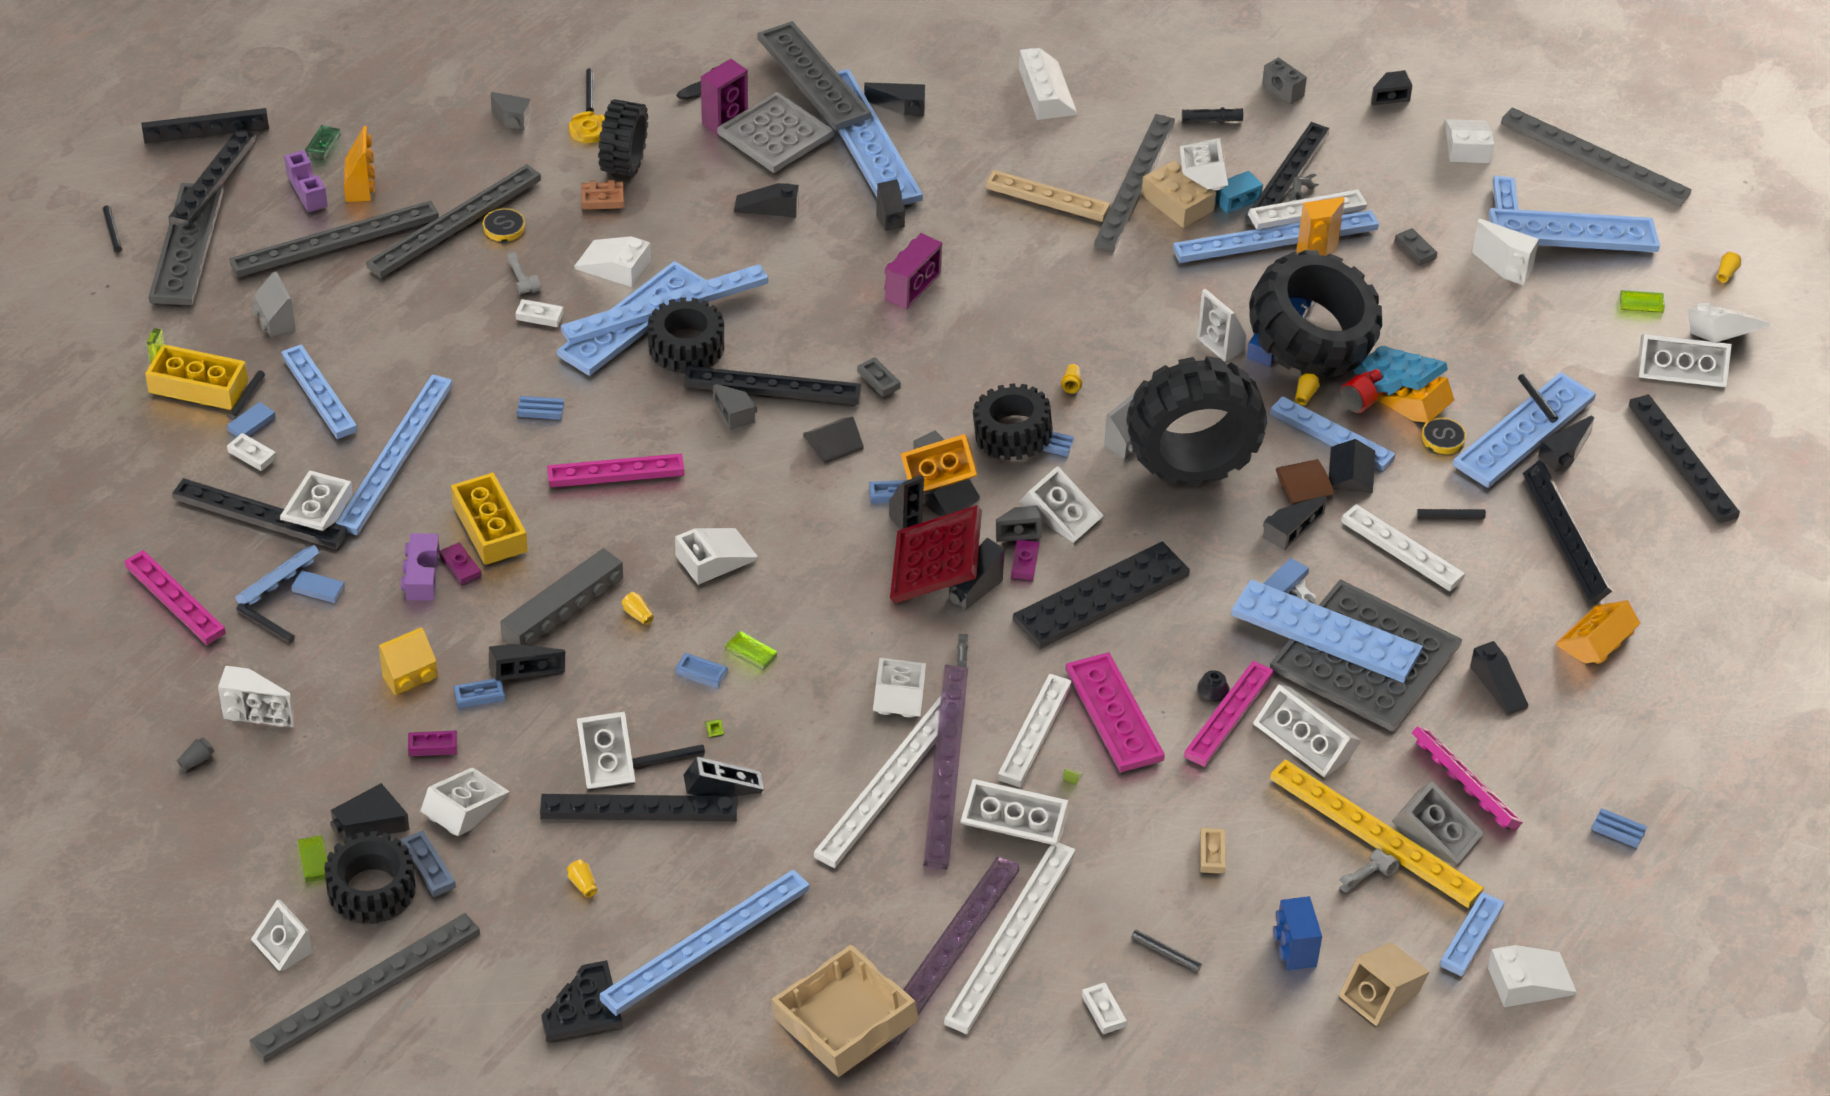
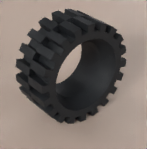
[598,99,649,176]
[648,297,725,374]
[973,383,1053,461]
[324,831,416,924]

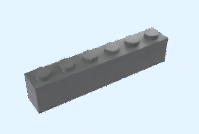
[500,548,623,646]

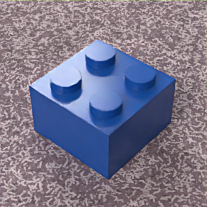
[1273,896,1322,970]

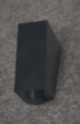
[949,537,1005,610]
[330,783,410,840]

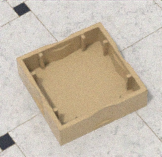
[771,944,919,1077]

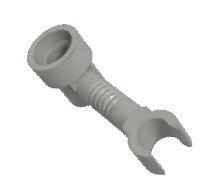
[507,251,541,295]
[1339,849,1400,893]

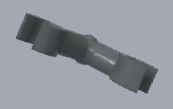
[1288,174,1319,202]
[957,634,968,674]

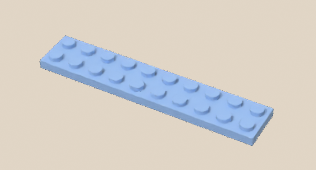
[837,69,923,205]

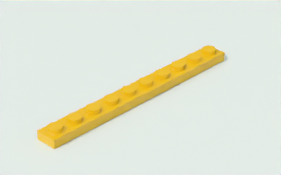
[1270,759,1484,908]

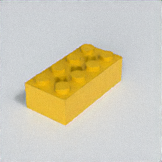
[145,344,248,410]
[450,472,528,565]

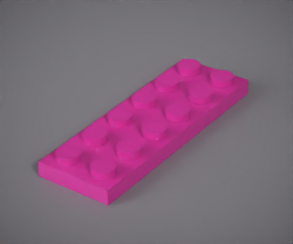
[1065,652,1165,773]

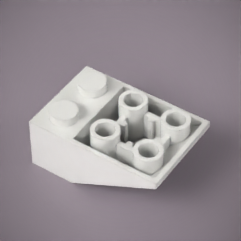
[675,528,758,585]
[218,666,295,727]

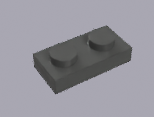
[1395,228,1438,266]
[857,357,901,397]

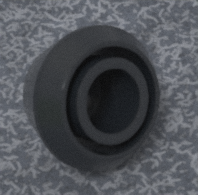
[1197,670,1230,701]

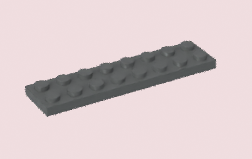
[758,21,871,131]
[149,183,224,305]

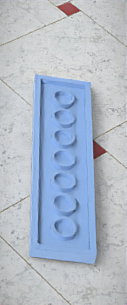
[1488,208,1660,252]
[557,261,706,376]
[1453,372,1596,488]
[1231,579,1423,683]

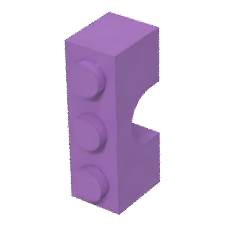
[284,150,328,212]
[401,533,440,600]

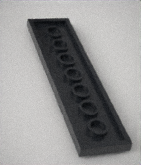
[1013,541,1190,649]

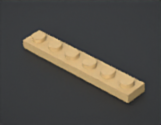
[986,170,1110,222]

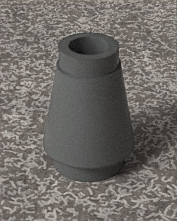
[177,737,214,771]

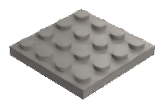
[717,92,834,173]

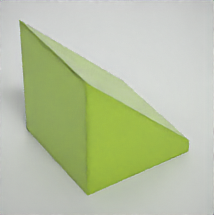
[704,719,724,737]
[1063,769,1083,785]

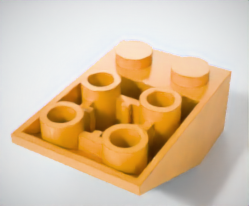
[344,126,376,202]
[1377,377,1454,423]

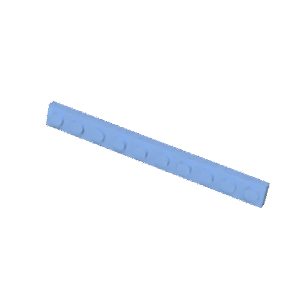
[1173,210,1379,263]
[561,264,768,345]
[336,374,453,535]
[600,869,810,1016]

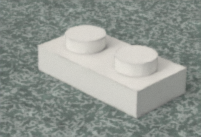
[515,299,564,327]
[227,433,277,471]
[1081,982,1127,1034]

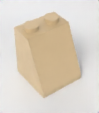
[1339,942,1429,1027]

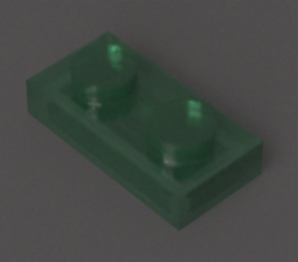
[305,125,341,161]

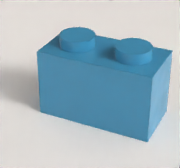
[1214,171,1263,214]

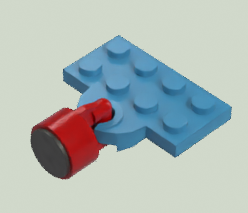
[1340,346,1448,413]

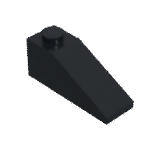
[864,82,925,116]
[734,183,799,217]
[1538,415,1594,472]
[889,475,924,530]
[1263,496,1327,550]
[1470,641,1529,715]
[489,644,566,681]
[683,757,764,796]

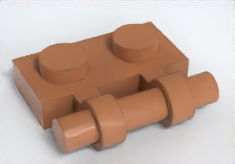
[581,180,624,209]

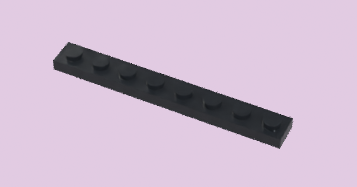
[1245,122,1330,226]
[168,130,256,228]
[684,366,861,405]
[1628,394,1740,524]
[1522,460,1613,605]
[172,478,347,550]
[540,794,738,821]

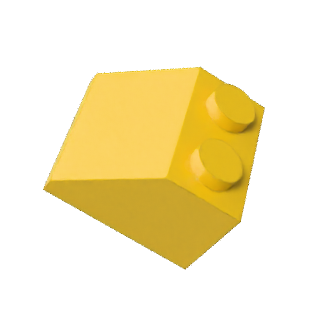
[379,627,438,695]

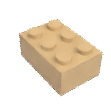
[1141,160,1216,228]

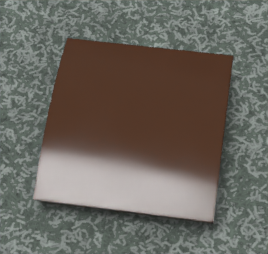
[1275,459,1335,505]

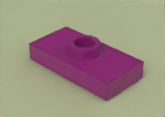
[1011,540,1040,581]
[439,542,482,585]
[408,730,457,756]

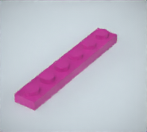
[547,453,685,488]
[124,550,226,645]
[1184,661,1274,767]
[1412,726,1523,829]

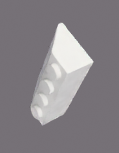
[1019,48,1077,120]
[1180,138,1228,190]
[1638,334,1732,387]
[1253,684,1362,778]
[960,779,1068,845]

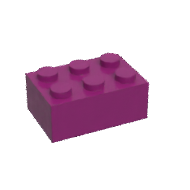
[701,59,748,136]
[884,233,943,310]

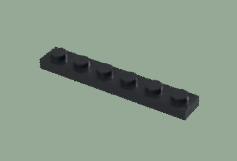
[141,108,269,144]

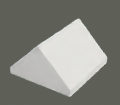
[251,899,313,972]

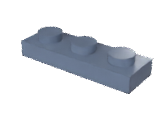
[401,830,456,897]

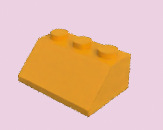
[1297,197,1345,256]
[900,434,977,493]
[1556,600,1641,664]

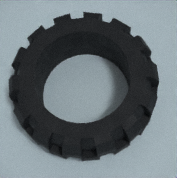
[1249,250,1383,378]
[1126,356,1267,486]

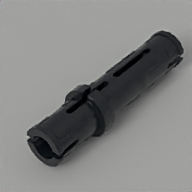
[1181,107,1244,123]

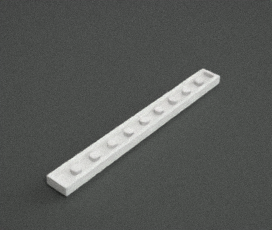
[814,694,962,868]
[944,842,1076,1034]

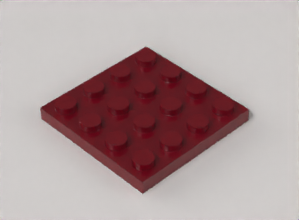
[890,505,982,604]

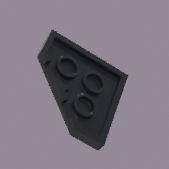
[541,960,623,1042]

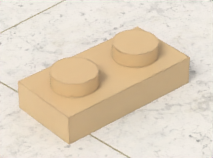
[1200,828,1226,874]

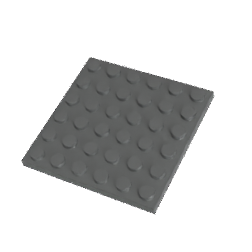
[1270,579,1462,732]

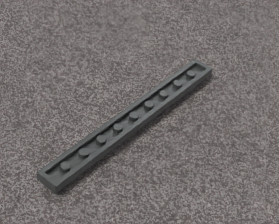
[1501,107,1692,206]
[1094,114,1175,252]
[366,164,541,278]
[229,201,439,278]
[249,913,480,1063]

